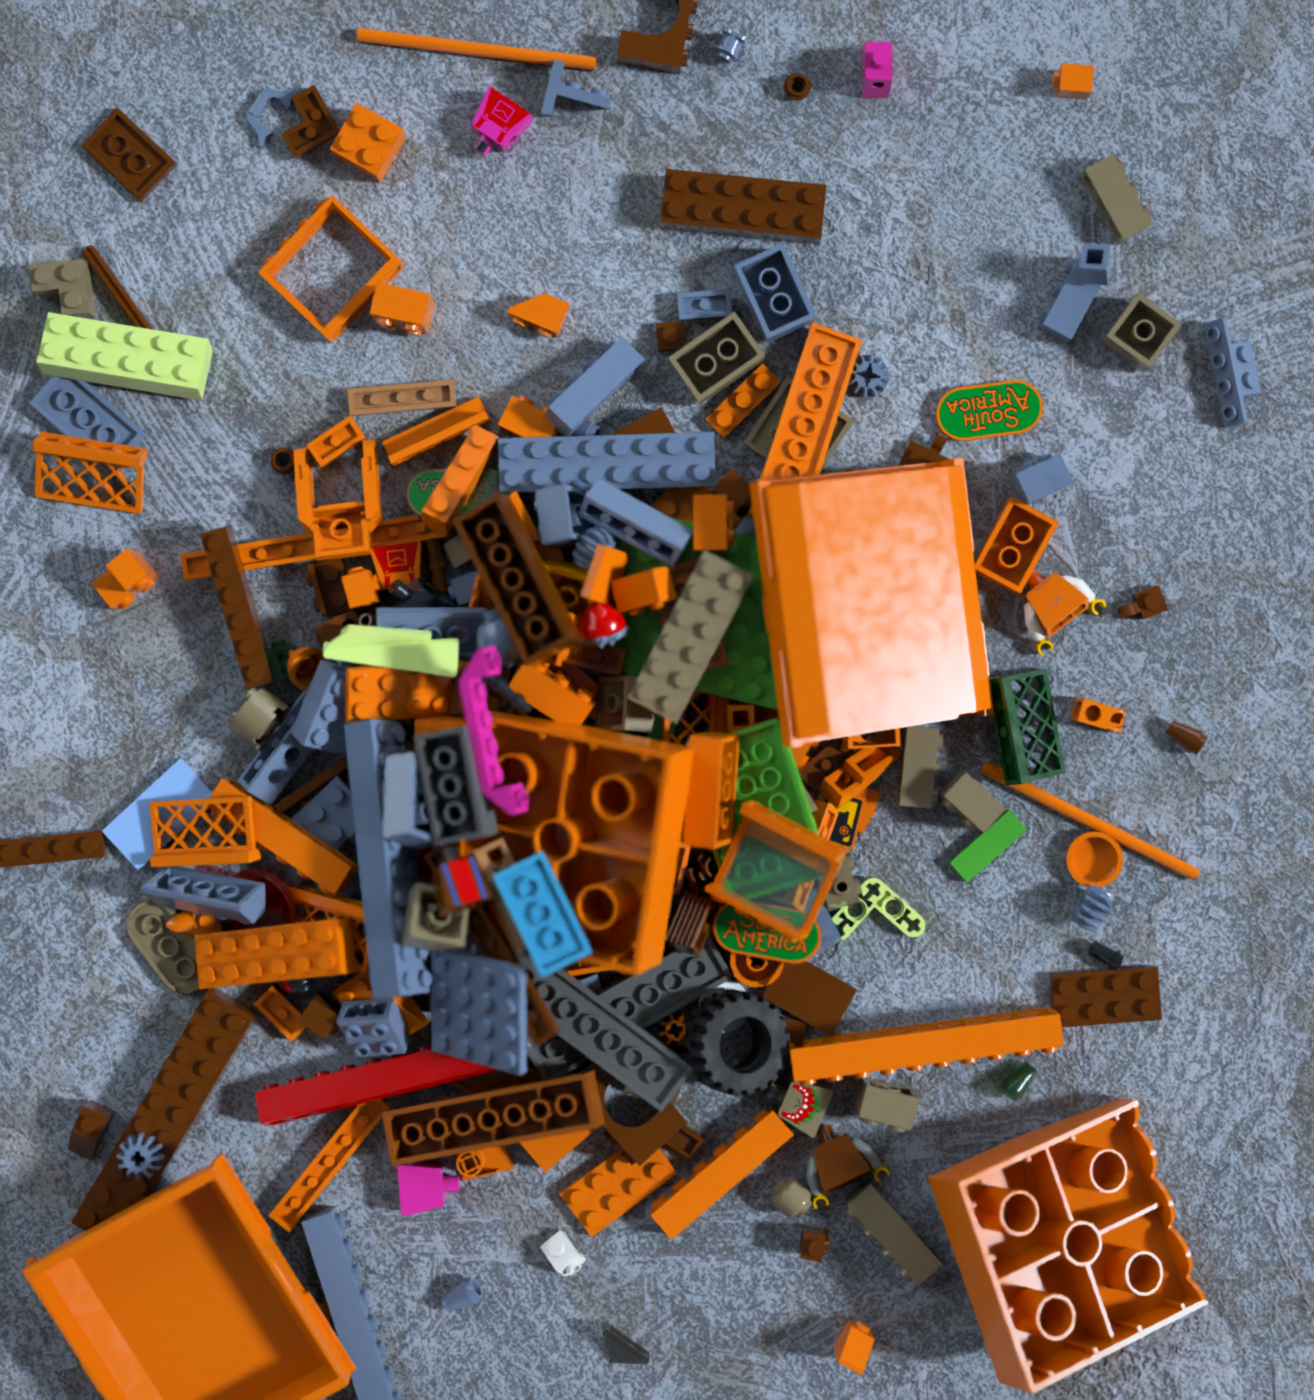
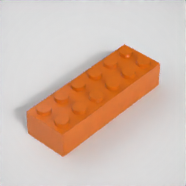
[194,918,357,989]

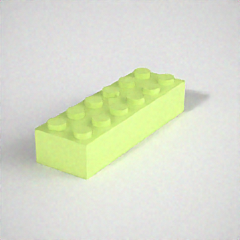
[37,312,213,401]

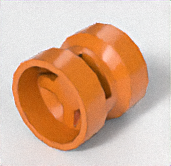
[456,1150,486,1177]

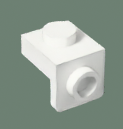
[540,1230,586,1276]

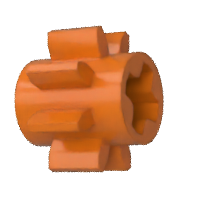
[659,1013,687,1046]

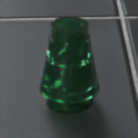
[999,1061,1037,1102]

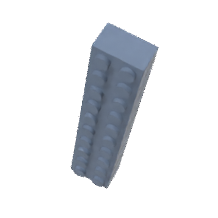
[344,719,432,999]

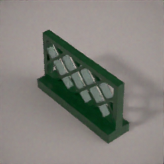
[990,668,1066,786]

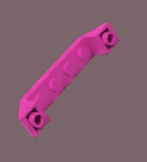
[459,646,528,815]

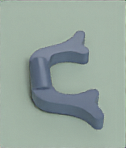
[247,89,298,148]

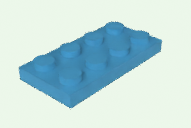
[493,851,592,977]

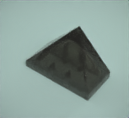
[603,1322,650,1364]

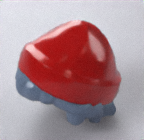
[576,602,630,649]

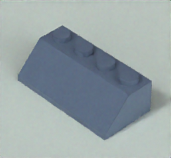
[141,866,266,924]

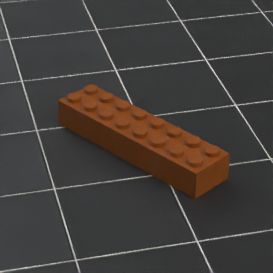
[382,1070,605,1166]

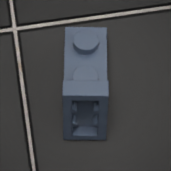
[541,59,611,116]

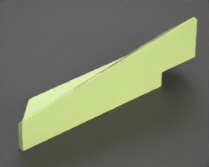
[323,625,459,678]

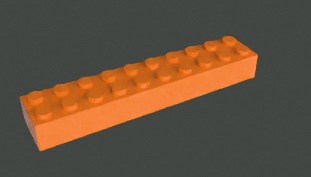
[787,1007,1064,1085]

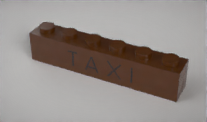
[200,525,277,690]

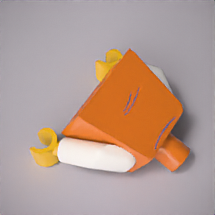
[1024,571,1106,655]

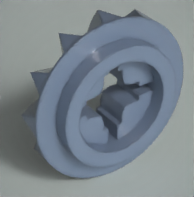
[848,355,889,398]

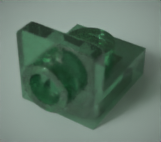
[265,639,296,681]

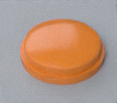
[1066,831,1123,887]

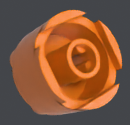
[729,952,783,987]

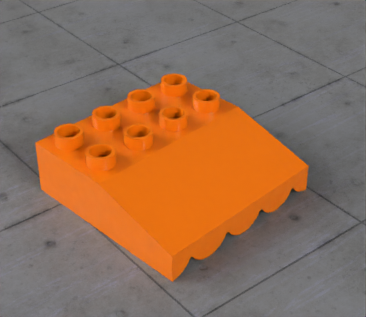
[454,710,695,975]
[928,1098,1208,1393]

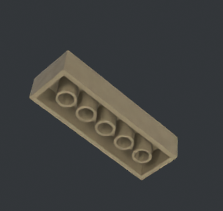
[628,550,753,723]

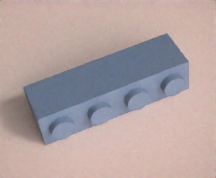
[544,337,645,436]
[578,479,694,567]

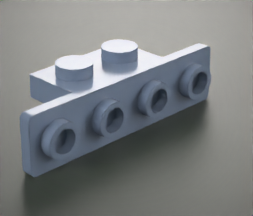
[1204,318,1261,428]

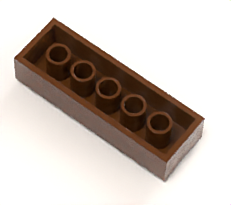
[660,169,827,245]
[452,493,582,666]

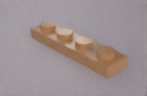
[347,379,457,416]

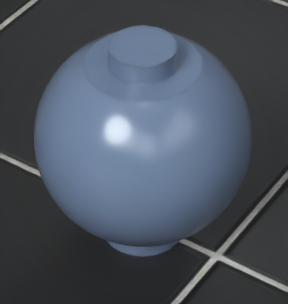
[476,608,526,668]

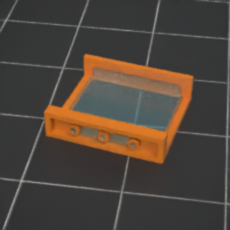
[704,800,847,942]

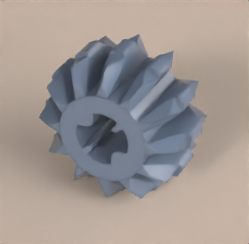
[572,525,617,572]
[1072,884,1113,932]
[116,1132,164,1180]

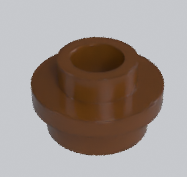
[784,73,811,101]
[271,447,295,474]

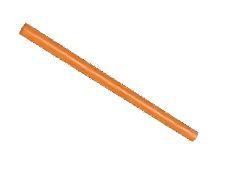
[357,28,597,71]
[979,761,1200,881]

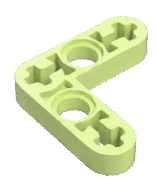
[831,877,925,941]

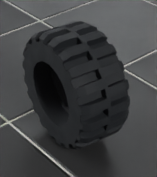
[682,989,790,1096]

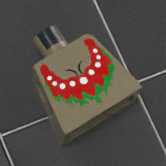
[766,1077,834,1138]

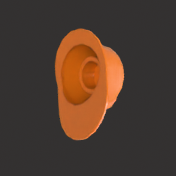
[287,647,328,692]

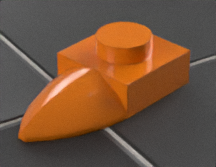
[166,911,222,936]

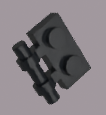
[481,675,532,715]

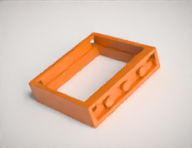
[258,195,405,343]

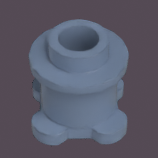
[714,27,747,64]

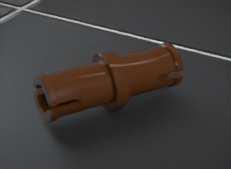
[423,538,448,592]

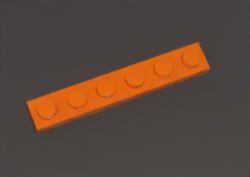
[268,1099,391,1232]

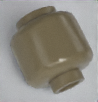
[772,1178,812,1218]

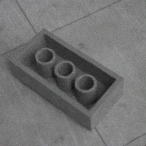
[414,725,498,845]

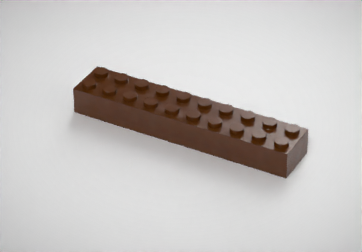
[71,988,260,1231]

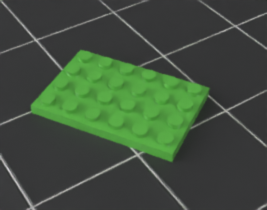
[712,717,823,905]

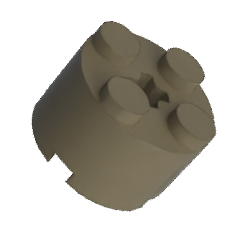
[227,688,291,750]

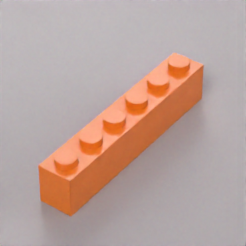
[208,778,359,895]
[650,1106,794,1240]

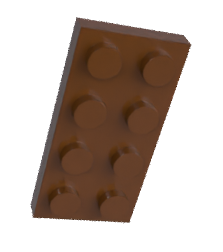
[1050,965,1162,1027]

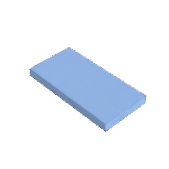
[102,758,213,870]

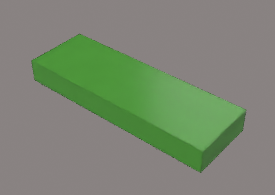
[949,809,1027,883]

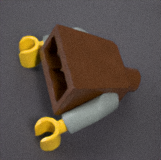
[806,1125,890,1209]

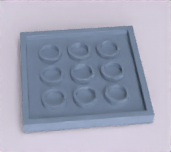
[431,949,527,1075]

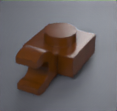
[1117,585,1168,620]

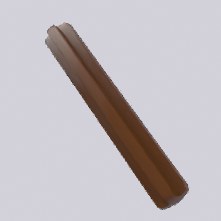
[81,245,153,330]

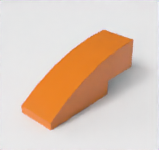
[819,746,901,809]

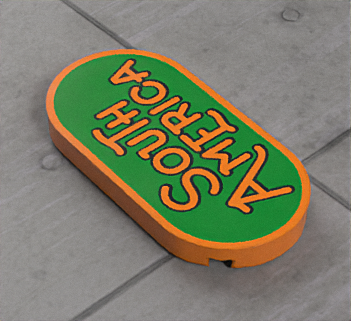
[935,380,1043,442]
[713,901,821,964]

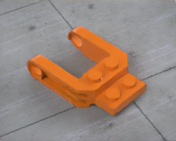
[294,439,383,561]

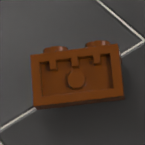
[305,558,352,617]

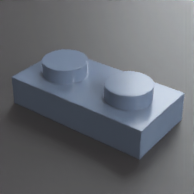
[677,289,732,321]

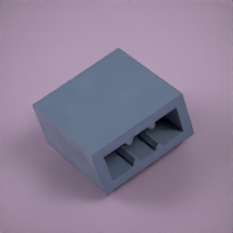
[337,997,410,1058]

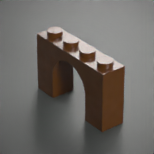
[617,0,698,75]
[582,1061,687,1166]

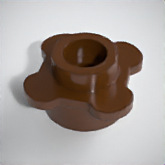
[698,854,719,881]

